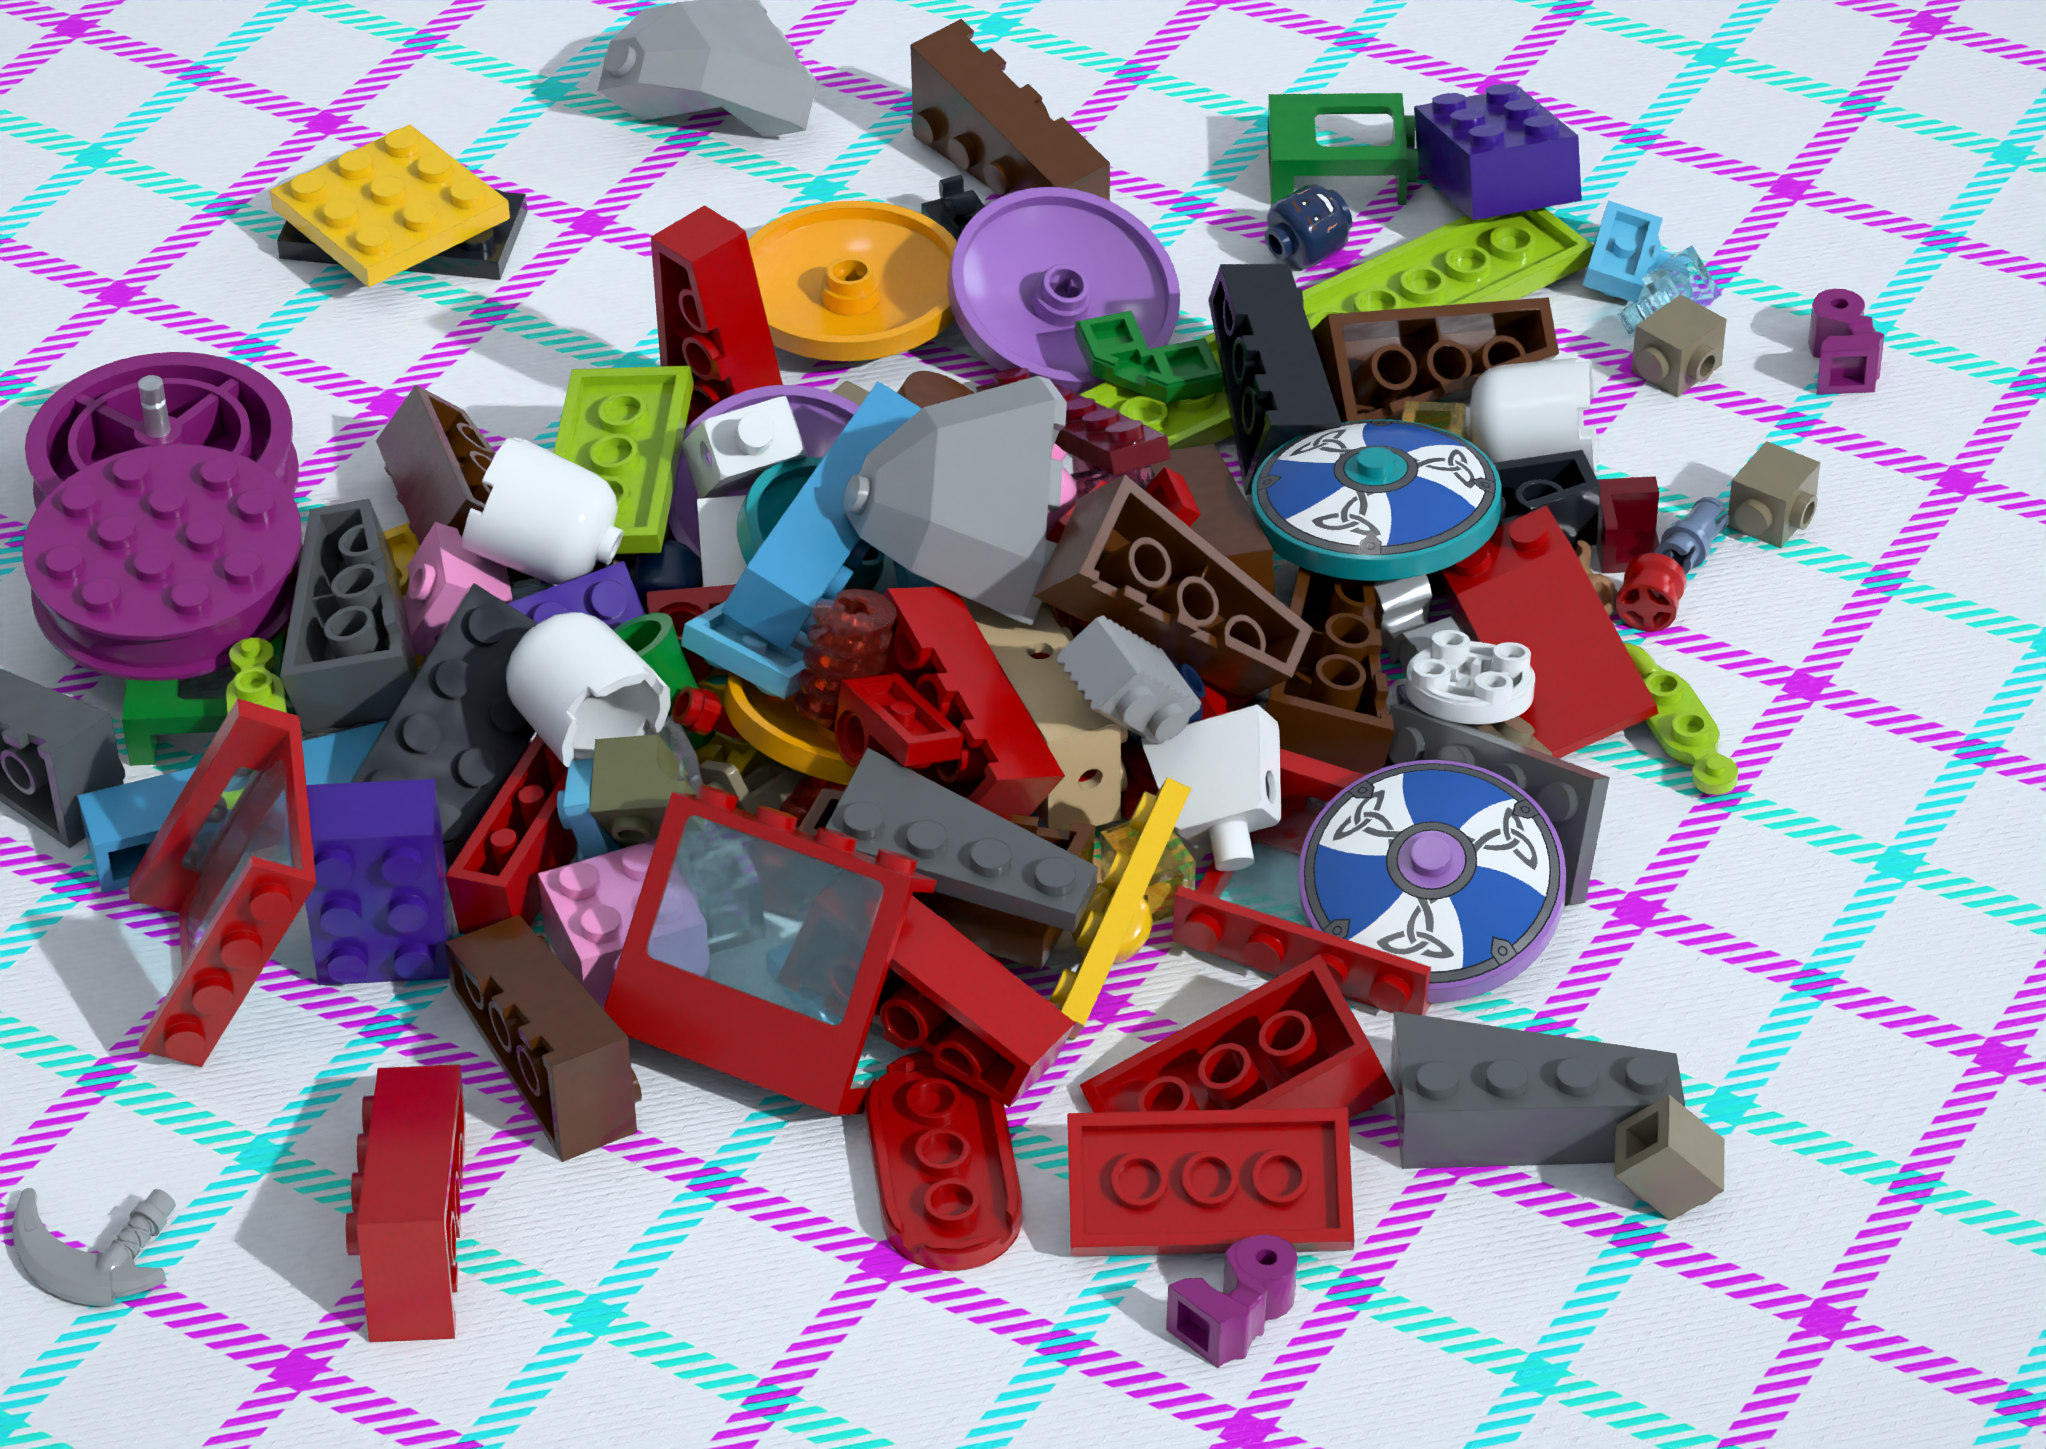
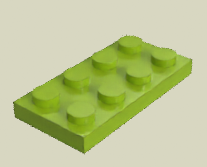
[553,366,694,554]

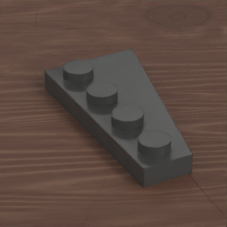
[1384,704,1610,905]
[825,748,1098,932]

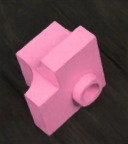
[403,522,513,656]

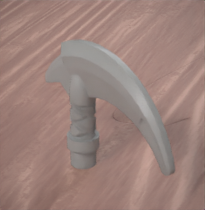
[13,1188,176,1307]

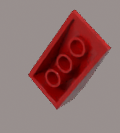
[1438,505,1659,759]
[1080,954,1396,1119]

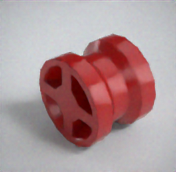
[1615,553,1687,632]

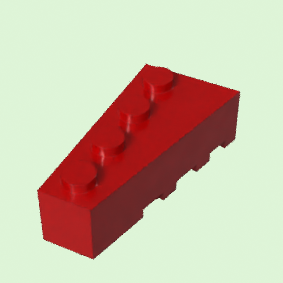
[650,205,783,424]
[861,586,1065,821]
[778,870,1076,1107]
[345,1064,466,1342]

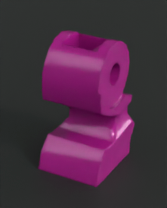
[1808,288,1884,395]
[1166,1234,1298,1368]

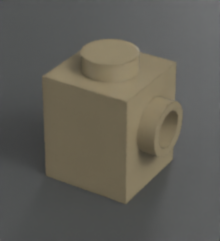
[1632,294,1727,397]
[1727,441,1821,548]
[1614,1095,1725,1221]

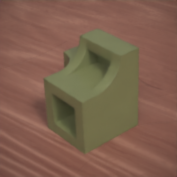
[589,734,706,849]

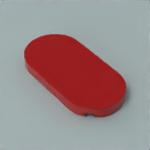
[865,1051,1022,1271]

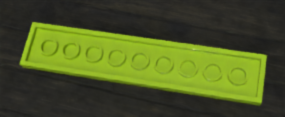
[1079,208,1594,481]

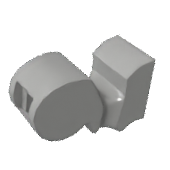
[1373,574,1460,677]

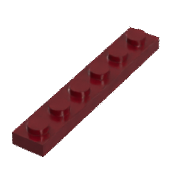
[976,368,1171,476]

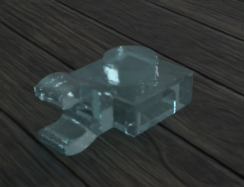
[1617,245,1722,334]

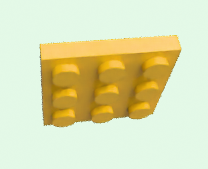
[270,124,510,287]

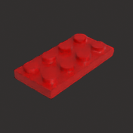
[1067,1107,1355,1256]

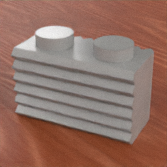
[1057,615,1201,744]

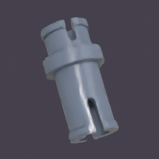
[1655,497,1730,575]

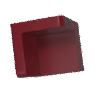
[1595,476,1660,574]

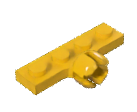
[1049,777,1192,1040]

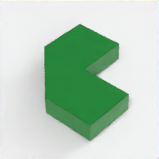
[1075,311,1224,403]

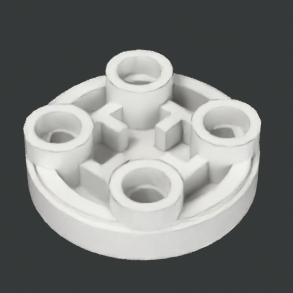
[1406,630,1535,724]

